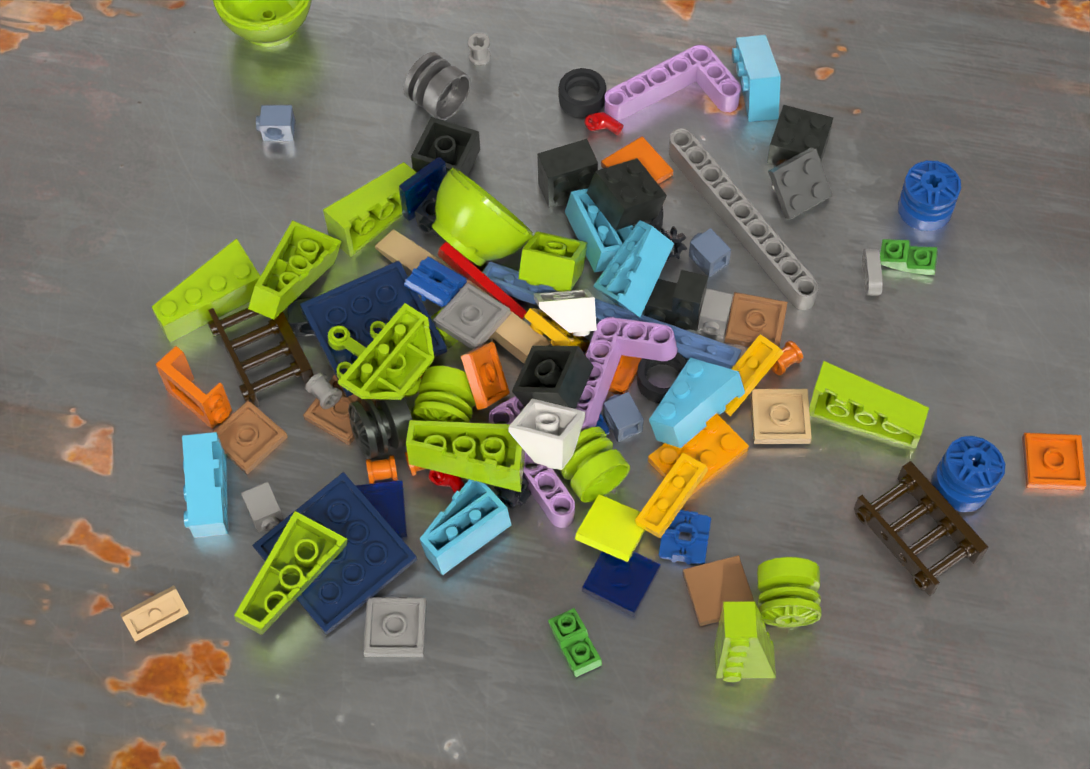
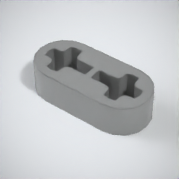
[862,249,882,296]

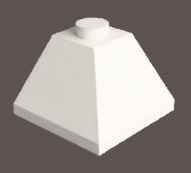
[534,289,597,336]
[509,398,585,470]

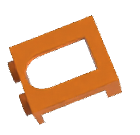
[155,346,232,429]

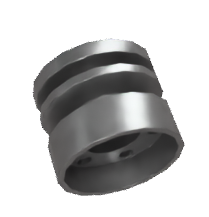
[403,52,471,120]

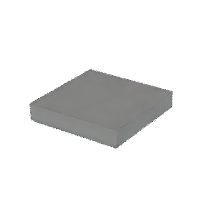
[433,283,511,350]
[363,597,426,657]

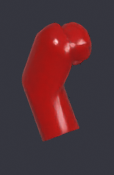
[584,112,624,135]
[429,470,465,494]

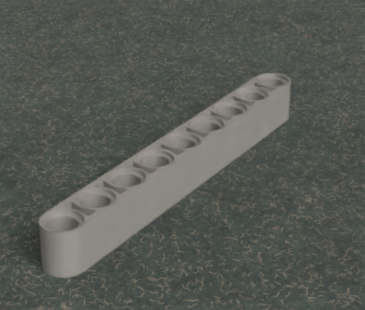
[669,128,819,310]

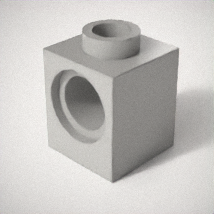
[698,289,733,335]
[241,482,284,533]

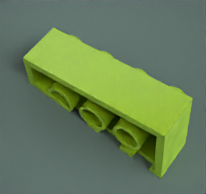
[323,162,427,258]
[248,220,342,320]
[151,238,260,343]
[809,361,929,449]
[406,420,525,492]
[234,511,347,635]
[714,602,776,682]

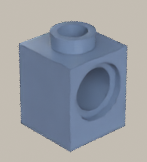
[256,105,296,141]
[689,228,731,277]
[603,392,644,442]

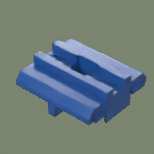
[404,257,467,307]
[659,510,711,565]

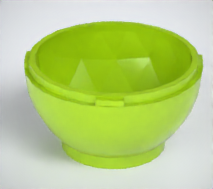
[213,0,312,47]
[432,168,533,267]

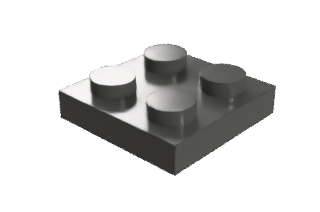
[768,148,832,219]

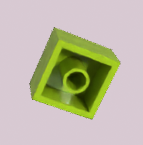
[518,231,588,291]

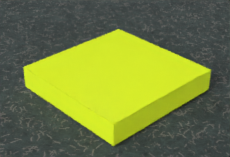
[575,494,645,562]

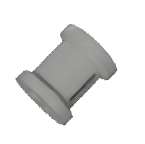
[468,33,491,66]
[305,372,342,409]

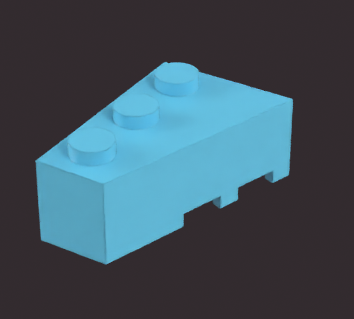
[732,35,781,122]
[565,189,633,273]
[593,220,674,317]
[649,357,745,448]
[182,432,228,538]
[420,479,512,575]

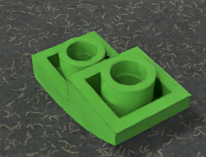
[880,239,938,275]
[548,608,602,678]

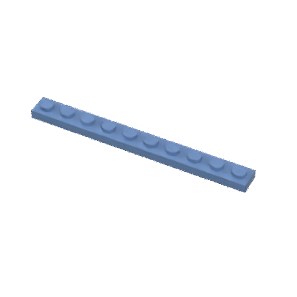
[482,262,742,369]

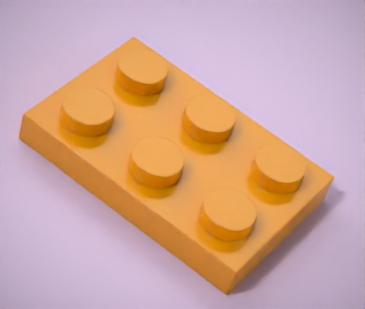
[648,413,749,495]

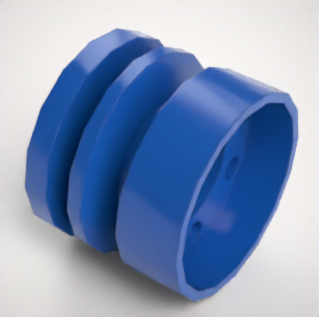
[898,160,961,231]
[931,436,1005,512]

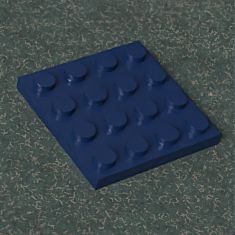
[300,261,447,397]
[252,472,418,635]

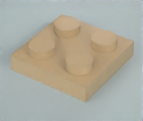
[751,389,812,444]

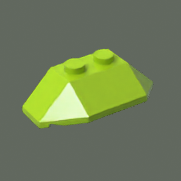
[338,303,434,400]

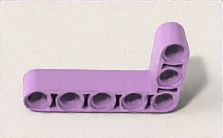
[604,45,741,121]
[576,317,678,431]
[489,396,575,528]

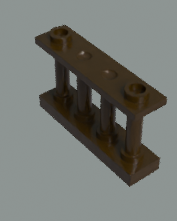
[208,307,314,407]
[854,461,988,596]

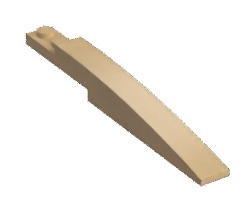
[375,229,551,363]

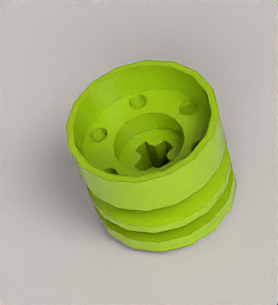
[411,366,475,423]
[558,427,630,503]
[757,557,822,627]

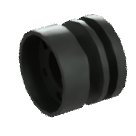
[348,397,413,459]

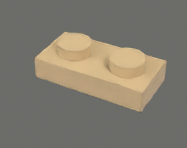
[121,586,189,642]

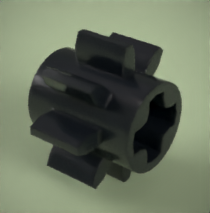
[661,226,687,261]
[494,477,532,509]

